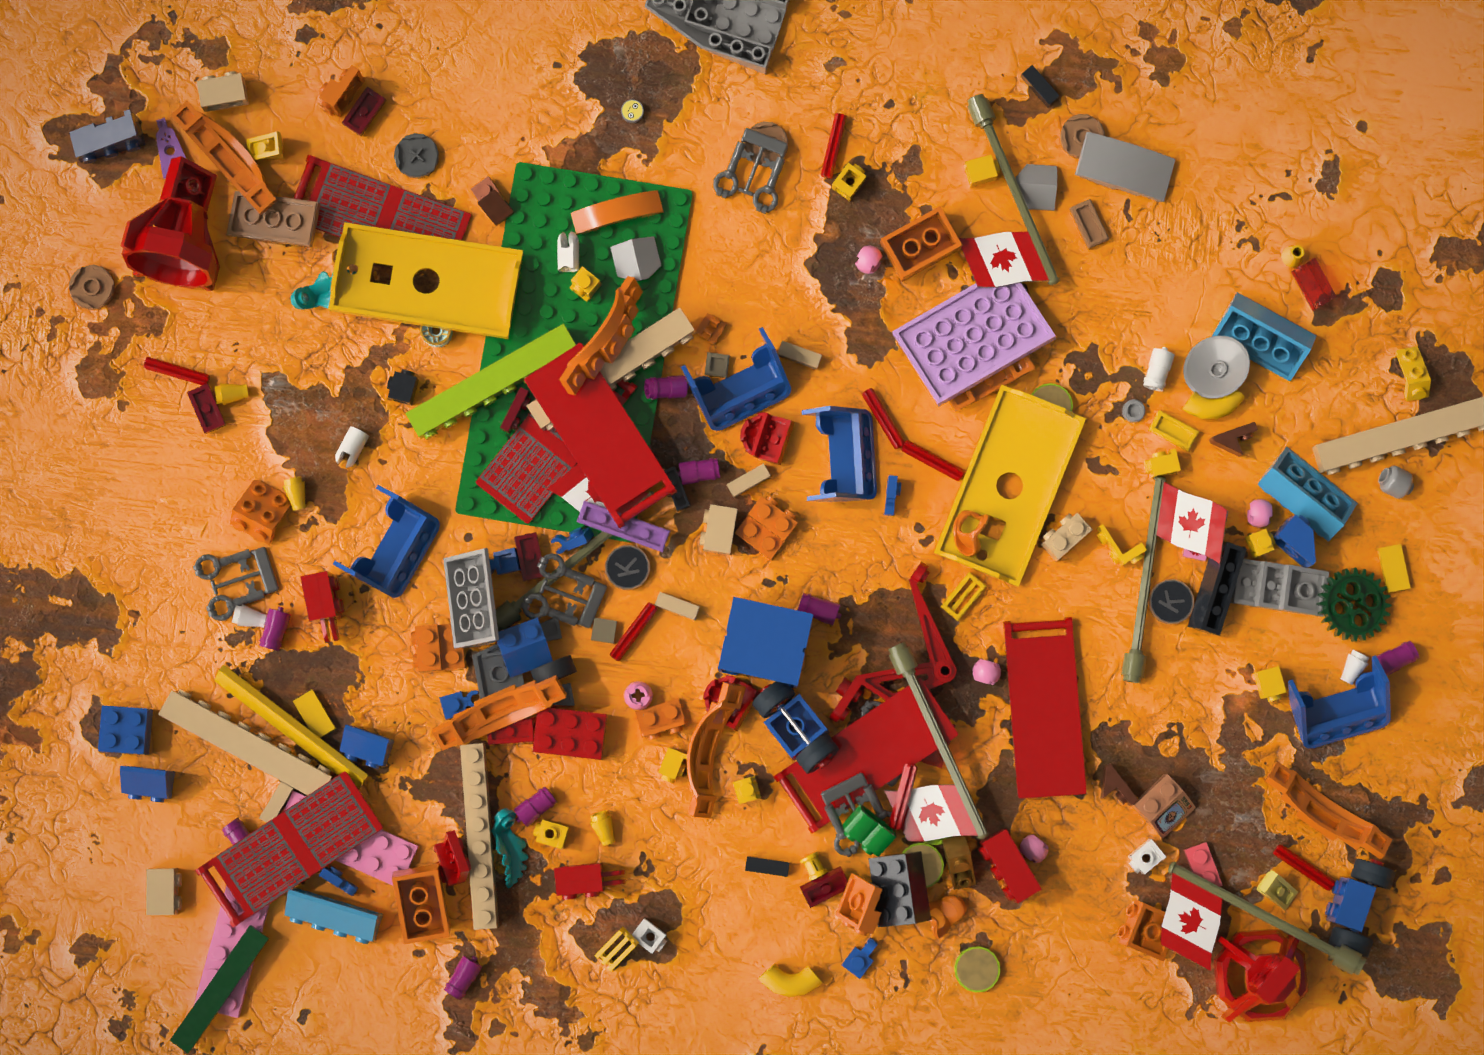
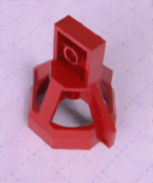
[121,156,220,291]
[1214,929,1308,1023]

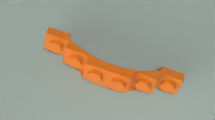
[170,100,278,215]
[559,276,643,395]
[432,675,566,751]
[687,682,746,819]
[1265,761,1393,859]

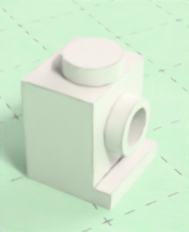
[1128,839,1166,875]
[632,918,667,953]

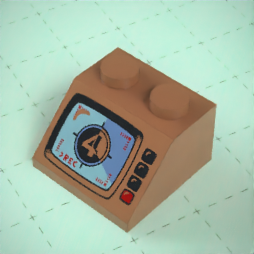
[1132,774,1196,839]

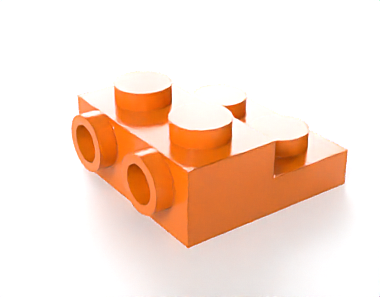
[318,65,365,117]
[734,496,798,560]
[411,624,466,672]
[835,873,882,936]
[1118,900,1169,961]

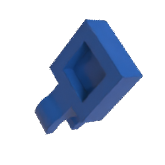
[551,527,594,554]
[841,937,878,979]

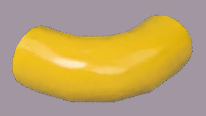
[1182,390,1245,419]
[758,964,823,997]

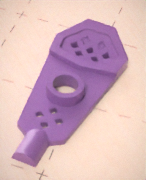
[156,118,186,179]

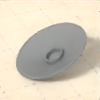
[1183,336,1250,398]

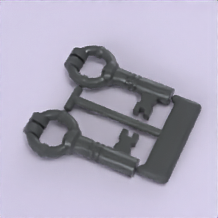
[713,128,788,214]
[193,547,279,621]
[521,553,607,628]
[821,773,896,857]

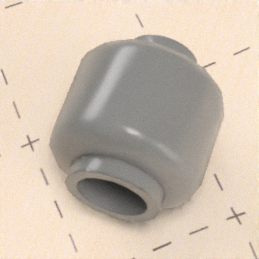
[1378,465,1414,499]

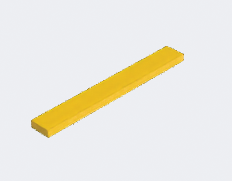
[214,665,368,789]

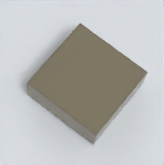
[704,352,730,378]
[591,618,617,644]

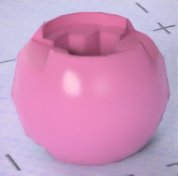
[855,245,883,274]
[1247,499,1272,528]
[973,659,1001,685]
[624,681,653,710]
[1020,834,1048,863]

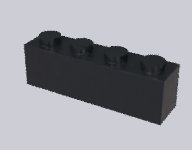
[1188,541,1247,636]

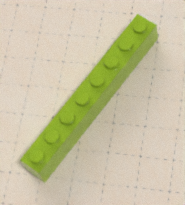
[405,324,576,440]

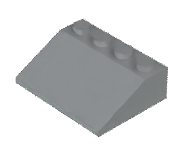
[443,548,499,649]

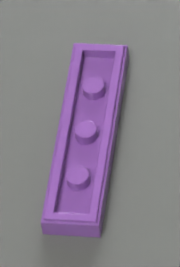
[577,501,670,552]

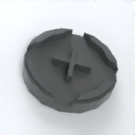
[394,133,439,179]

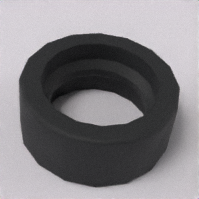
[531,655,577,683]

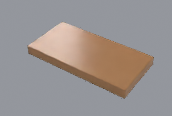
[226,191,321,247]

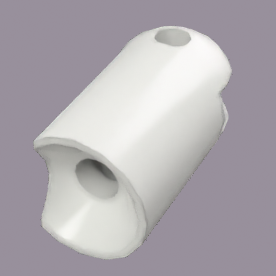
[557,231,579,272]
[335,426,369,468]

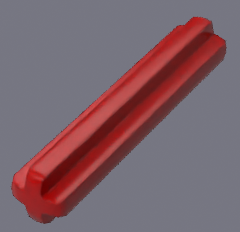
[821,113,847,179]
[143,357,210,385]
[862,388,905,449]
[901,440,964,481]
[610,602,657,661]
[888,763,918,830]
[1273,844,1335,891]

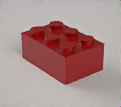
[532,708,607,760]
[978,828,1042,903]

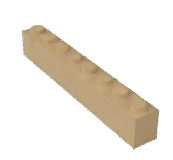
[527,308,696,431]
[1312,397,1484,475]
[158,689,335,795]
[460,743,499,930]

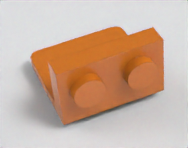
[230,480,291,545]

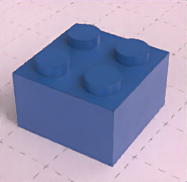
[98,705,153,755]

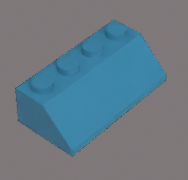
[1211,292,1316,381]
[1257,446,1358,542]
[284,888,383,944]

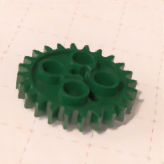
[1316,568,1392,642]

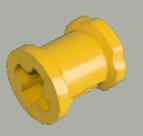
[800,851,828,881]

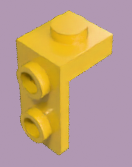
[1396,347,1431,401]
[1096,524,1147,566]

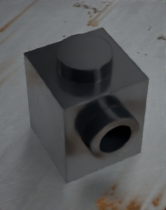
[387,369,419,406]

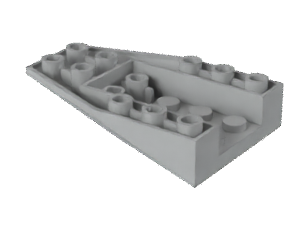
[644,0,790,74]

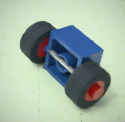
[752,681,839,774]
[1325,859,1396,958]

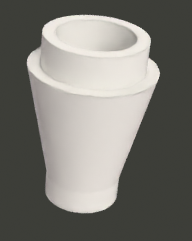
[232,604,267,628]
[1340,649,1369,685]

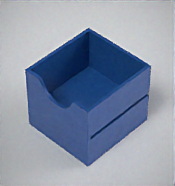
[718,597,813,689]

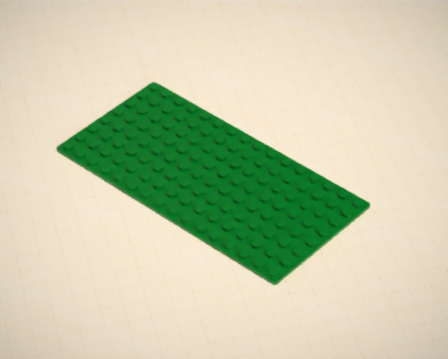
[455,162,692,542]

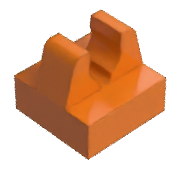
[696,313,727,345]

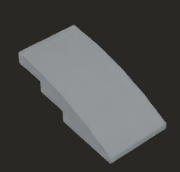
[1075,132,1175,202]
[1230,559,1329,617]

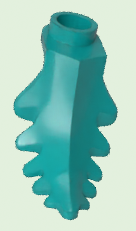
[290,270,357,310]
[491,808,528,888]

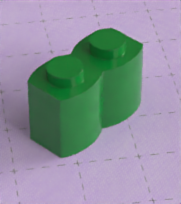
[843,804,897,857]

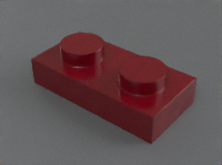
[342,87,386,137]
[187,383,226,434]
[500,387,531,434]
[514,532,543,582]
[800,866,848,908]

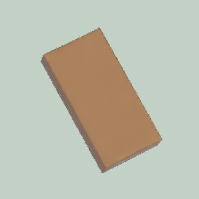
[1069,199,1109,249]

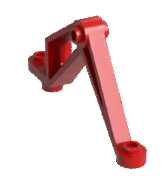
[829,561,956,723]

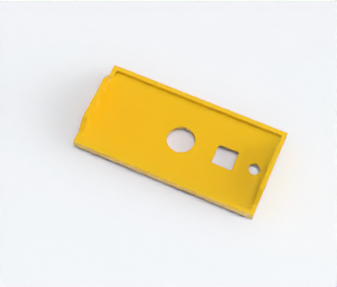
[328,222,523,339]
[934,385,1086,587]

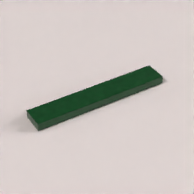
[169,925,270,1054]

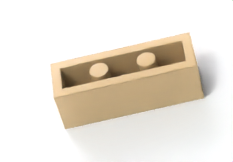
[777,341,822,370]
[727,463,771,498]
[655,592,700,621]
[259,781,295,823]

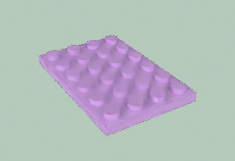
[892,283,1056,407]

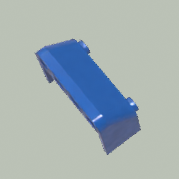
[681,327,791,431]
[802,406,877,502]
[333,485,440,598]
[1288,655,1391,748]

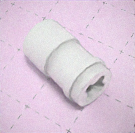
[1143,347,1175,392]

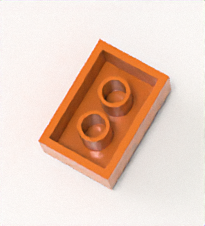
[880,206,962,282]
[392,863,451,944]

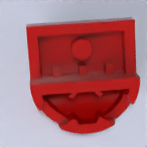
[740,412,795,465]
[703,675,760,731]
[434,830,471,887]

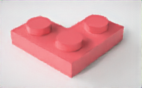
[1171,842,1223,887]

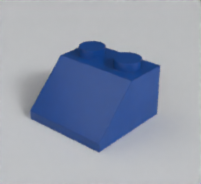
[1273,515,1316,568]
[497,617,553,678]
[340,725,394,769]
[120,766,175,803]

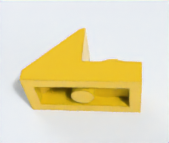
[246,132,284,162]

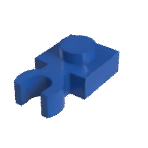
[884,475,901,516]
[489,548,521,575]
[439,690,479,720]
[319,866,358,896]

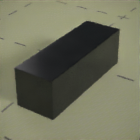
[1020,65,1060,108]
[664,466,690,512]
[745,856,789,877]

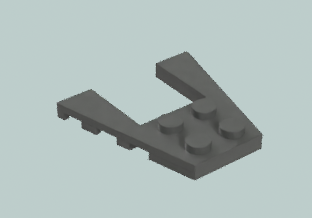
[472,618,575,706]

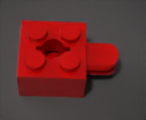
[300,571,345,643]
[554,862,626,900]

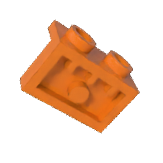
[635,698,687,741]

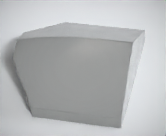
[1016,164,1057,211]
[610,236,661,281]

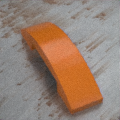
[571,190,663,235]
[950,355,1035,412]

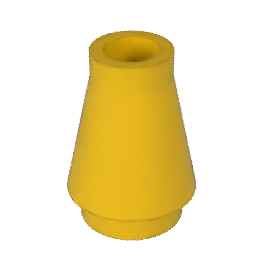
[1281,245,1304,268]
[214,383,249,406]
[283,476,306,511]
[590,810,615,846]

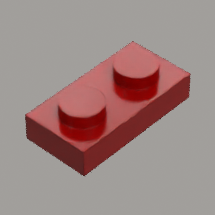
[487,719,534,745]

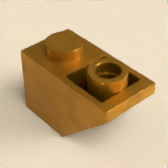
[942,836,976,890]

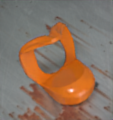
[953,510,990,557]
[928,895,967,939]

